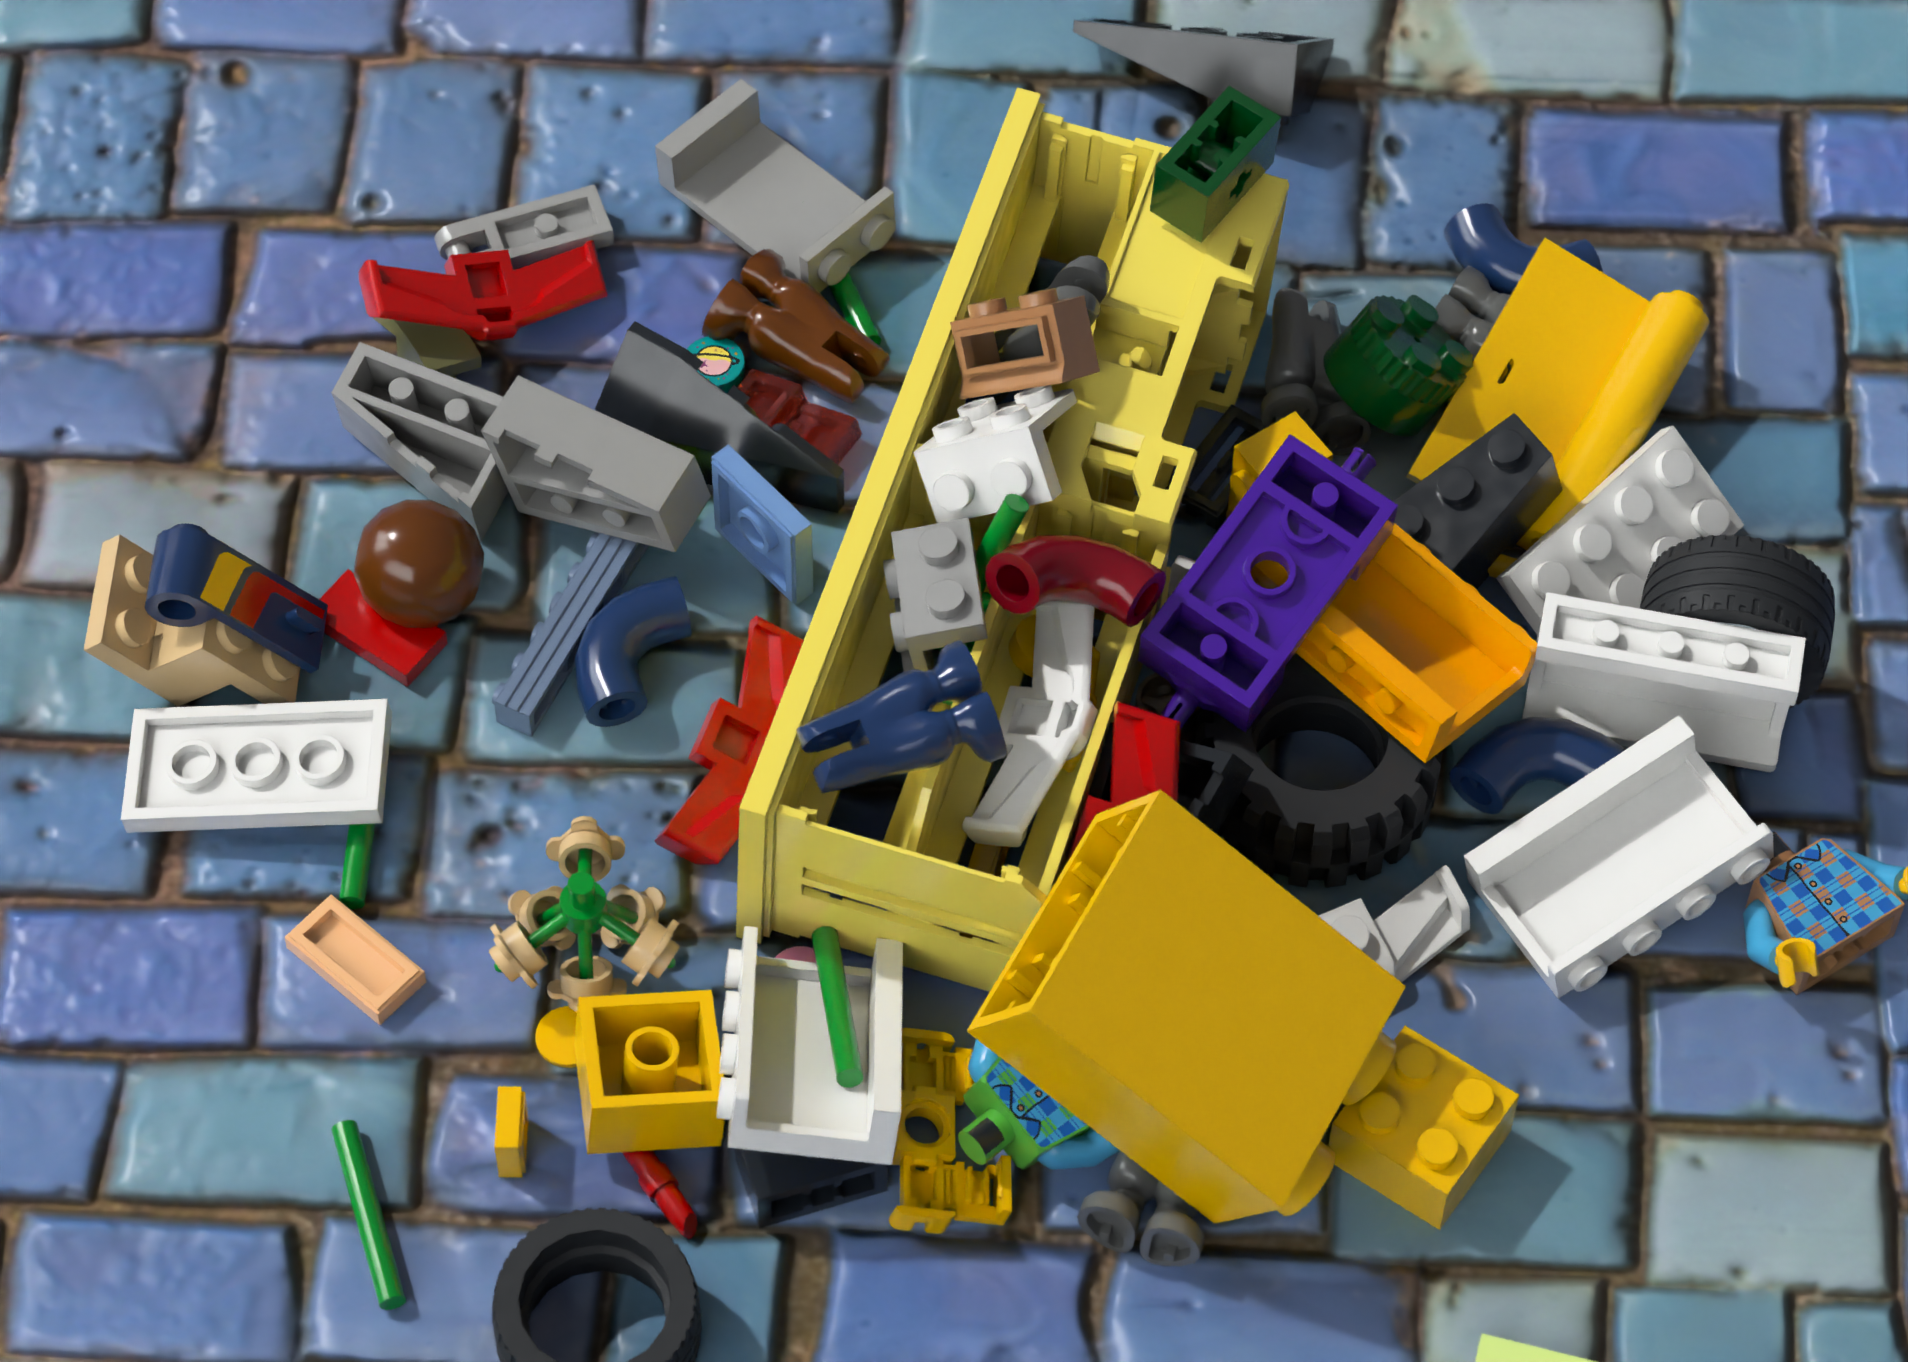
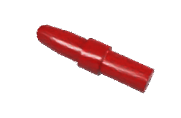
[622,1150,697,1239]

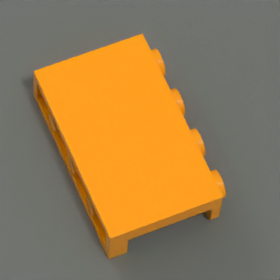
[1250,523,1538,763]

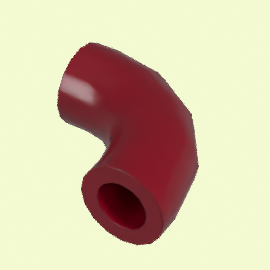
[985,535,1166,627]

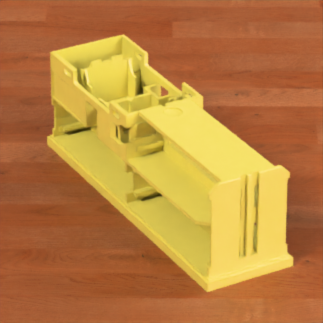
[736,87,1289,992]

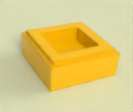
[494,1086,529,1177]

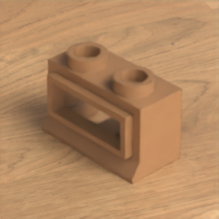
[950,288,1100,400]

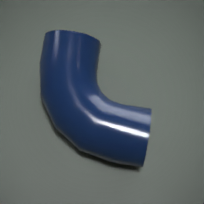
[1444,203,1603,295]
[575,576,692,727]
[1449,717,1626,815]

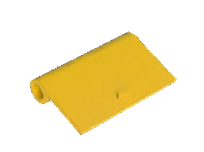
[1406,238,1709,550]

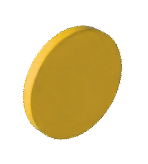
[535,1006,577,1068]

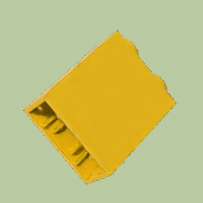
[967,790,1406,1224]

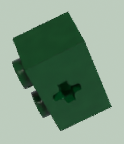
[1150,85,1281,243]

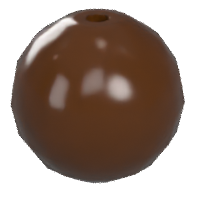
[354,499,484,628]

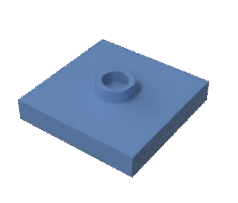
[711,444,813,605]

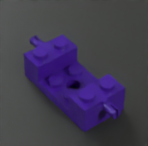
[1138,434,1398,733]

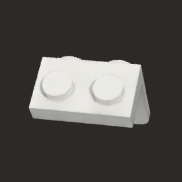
[913,385,1077,523]

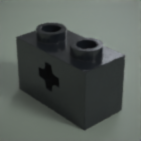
[735,1148,888,1229]

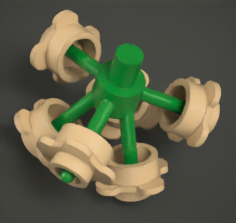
[489,816,680,1012]

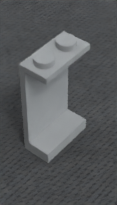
[655,79,896,293]

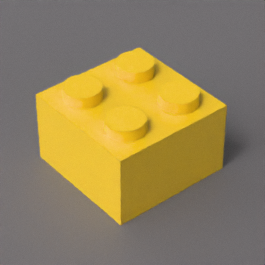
[574,990,725,1154]
[1328,1026,1519,1230]

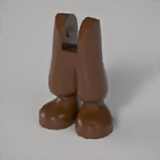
[702,249,890,404]

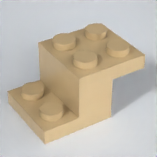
[84,534,300,707]

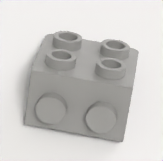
[883,517,988,705]

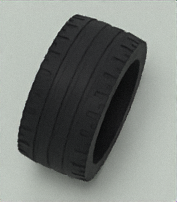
[1640,535,1835,709]
[492,1208,702,1362]

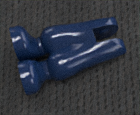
[796,640,1007,794]

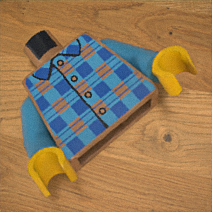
[1743,831,1908,995]

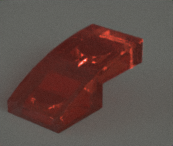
[737,369,862,465]

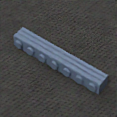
[492,532,649,737]

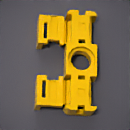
[888,1028,1012,1234]

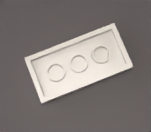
[1496,426,1744,635]
[121,699,392,833]

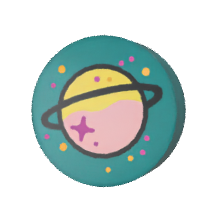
[687,337,745,394]

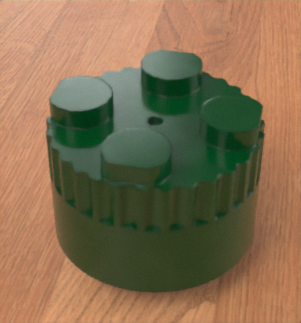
[1323,295,1473,437]

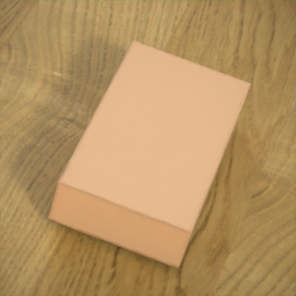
[284,894,426,1025]

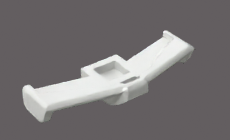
[962,601,1098,847]
[1319,865,1470,983]

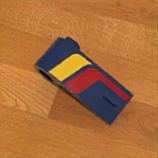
[144,523,328,673]

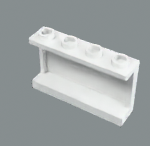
[1522,592,1806,772]
[1464,715,1774,999]
[717,926,903,1165]

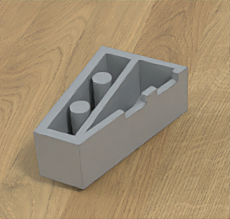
[331,342,508,542]
[481,375,711,552]

